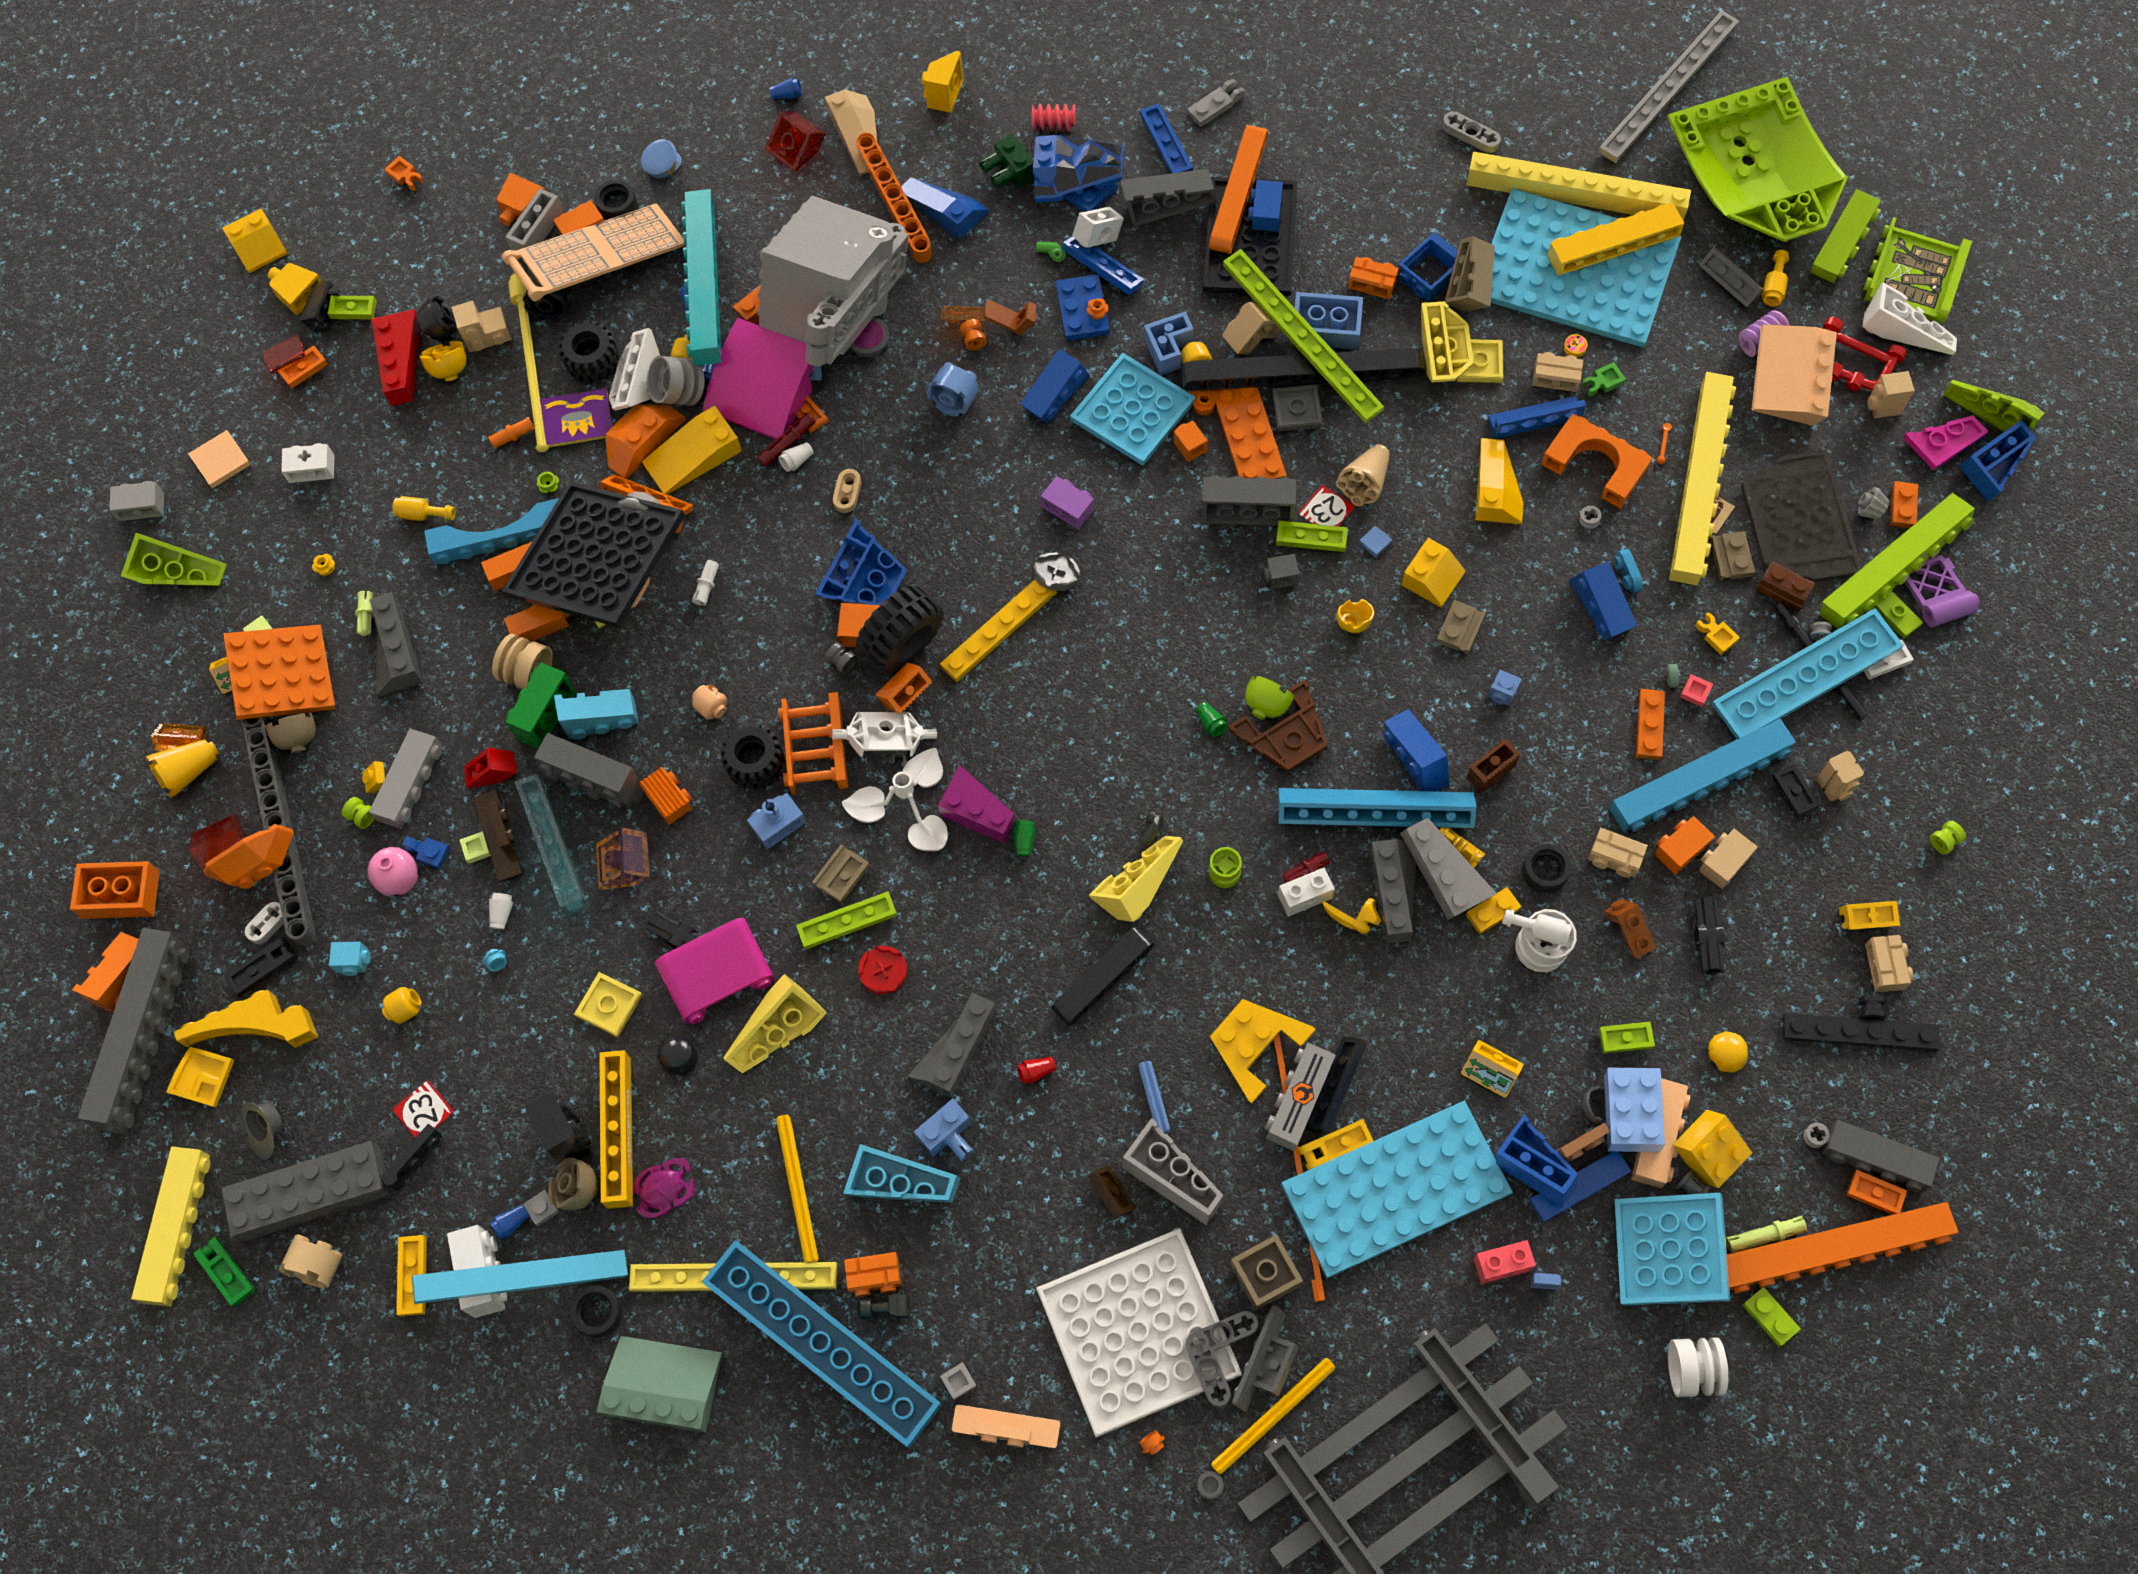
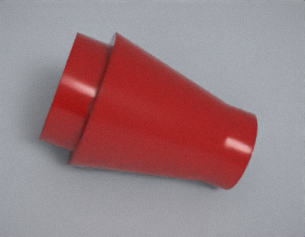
[1017,1056,1056,1085]

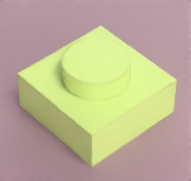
[460,831,491,864]

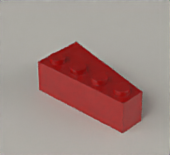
[372,309,421,406]

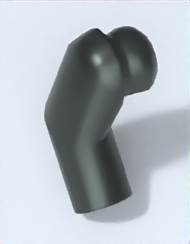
[1139,811,1163,846]

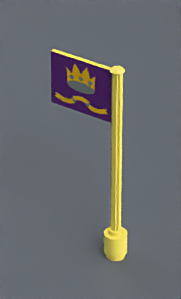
[508,273,613,452]

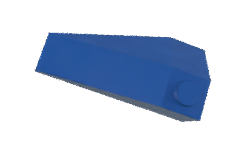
[901,177,989,240]

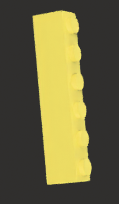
[131,1147,210,1307]

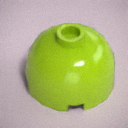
[1245,676,1294,720]

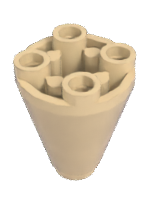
[1336,444,1390,506]

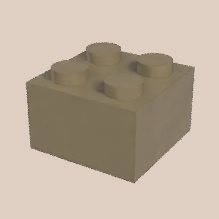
[1230,1234,1303,1311]

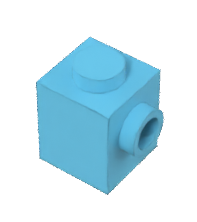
[329,942,370,976]

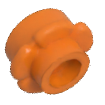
[1087,298,1109,320]
[1140,1430,1165,1455]

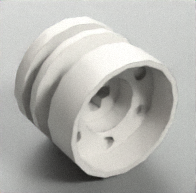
[1515,909,1577,973]
[1668,1337,1728,1397]

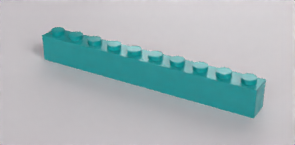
[682,189,722,366]

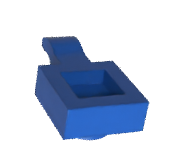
[402,836,450,869]

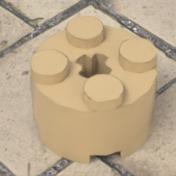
[279,1235,343,1289]

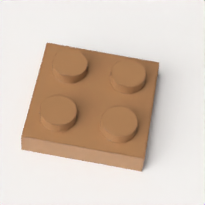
[1557,1123,1610,1163]

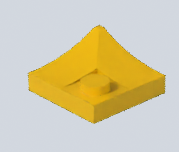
[166,1047,235,1107]

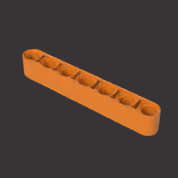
[1209,125,1268,254]
[856,133,932,263]

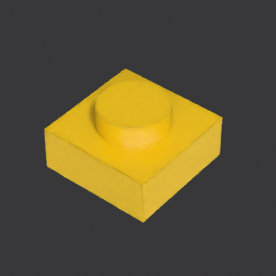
[362,761,385,793]

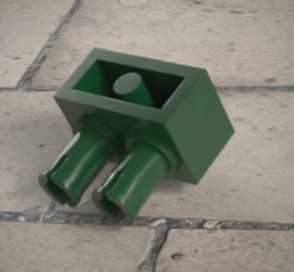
[978,133,1035,188]

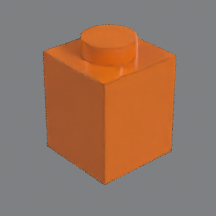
[1174,421,1208,462]

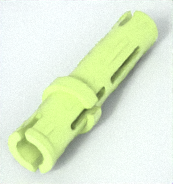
[1726,1216,1807,1254]

